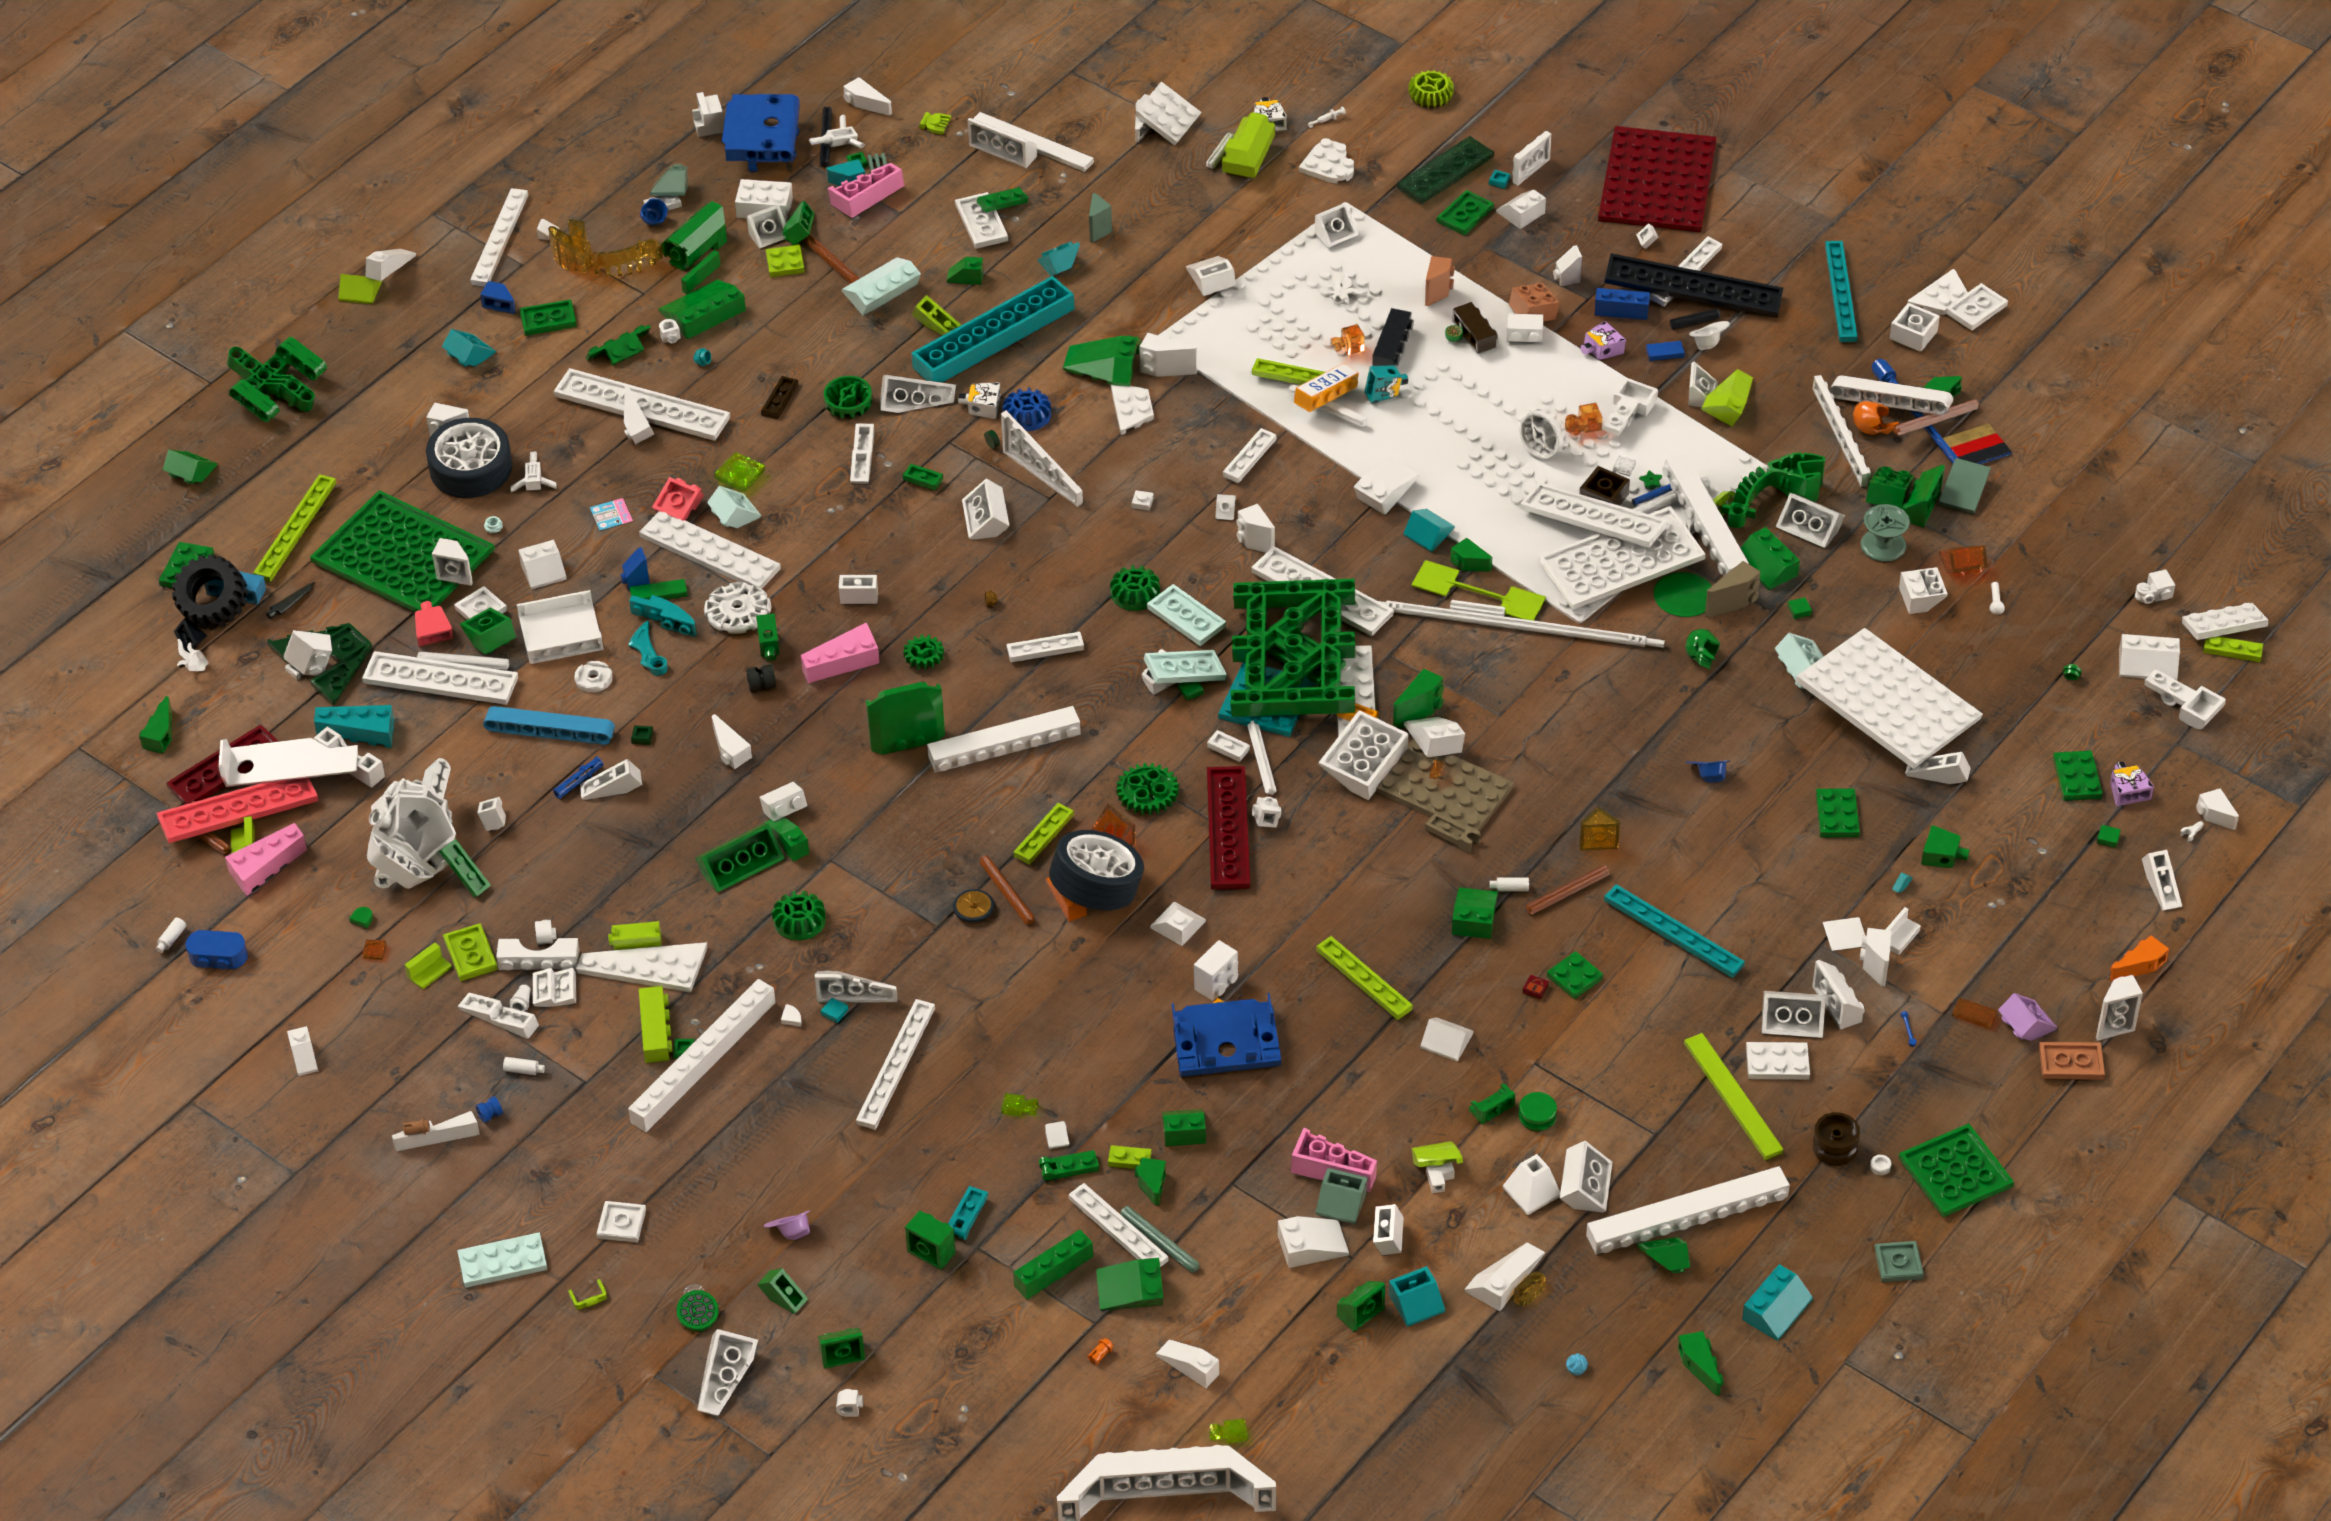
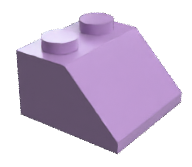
[1998,993,2058,1041]

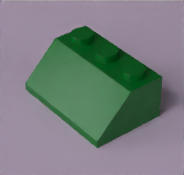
[1902,465,1945,527]
[1740,527,1800,590]

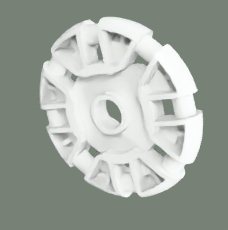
[704,582,771,634]

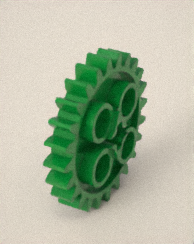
[1116,763,1179,815]

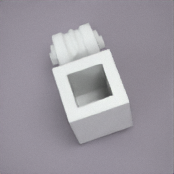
[2135,570,2175,604]

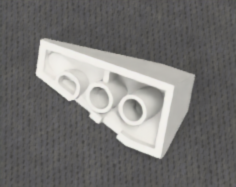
[815,971,897,1002]
[697,1329,758,1416]

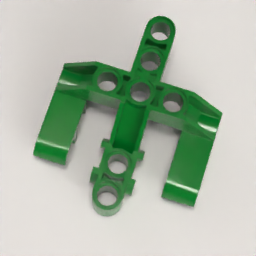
[227,337,327,423]

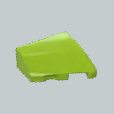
[1411,1141,1463,1167]

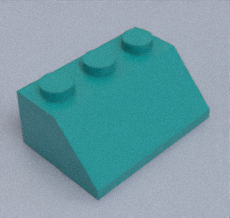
[1742,1264,1813,1341]

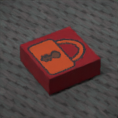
[1522,974,1549,999]

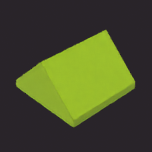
[338,274,382,304]

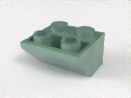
[1316,1168,1368,1224]

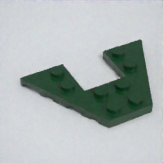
[267,623,372,705]

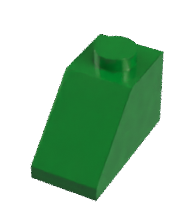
[947,257,984,285]
[1450,538,1493,572]
[1135,1157,1166,1206]
[757,1268,808,1314]

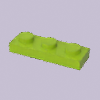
[2203,636,2263,662]

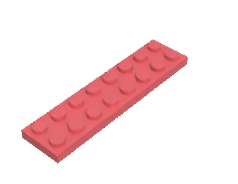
[157,778,318,843]

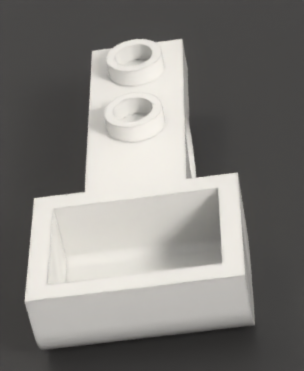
[1602,377,1658,436]
[2144,669,2226,730]

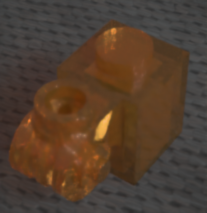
[1565,403,1602,435]

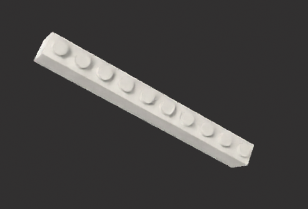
[628,979,776,1132]
[1586,1166,1790,1255]

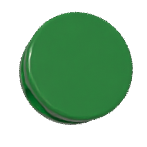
[1518,1092,1557,1131]

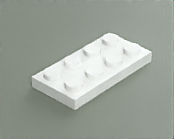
[955,192,1008,249]
[2182,603,2268,640]

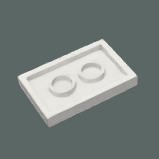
[1512,131,1551,185]
[1945,283,2008,331]
[1746,1042,1810,1080]

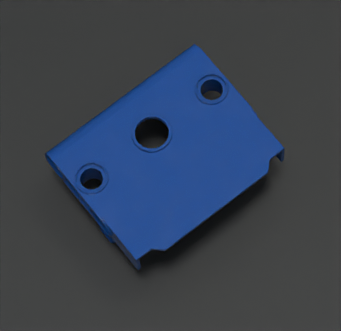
[722,94,800,172]
[1172,993,1281,1077]

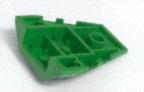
[1063,336,1142,386]

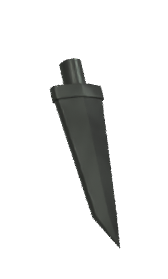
[266,581,315,619]

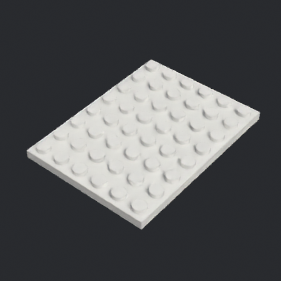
[1795,628,1983,769]

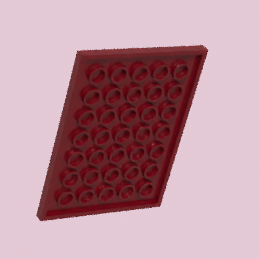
[1598,126,1717,232]

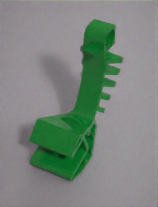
[1721,453,1825,528]

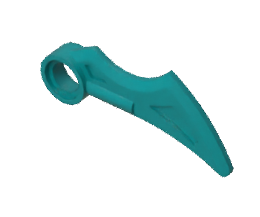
[628,621,668,676]

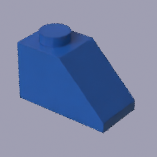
[480,281,516,314]
[620,547,650,591]

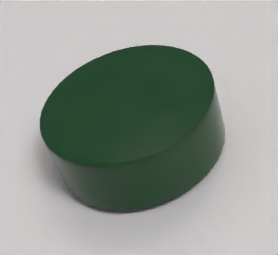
[984,430,1000,449]

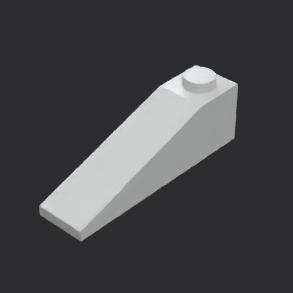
[365,249,416,281]

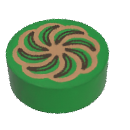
[1445,325,1463,342]

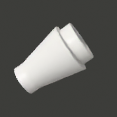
[509,985,531,1012]

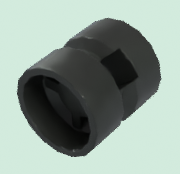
[746,664,776,692]

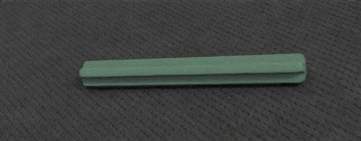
[1121,1206,1199,1273]

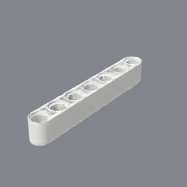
[1829,376,1953,415]

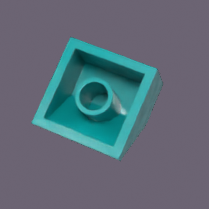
[442,328,496,367]

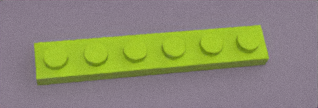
[1316,936,1413,1020]

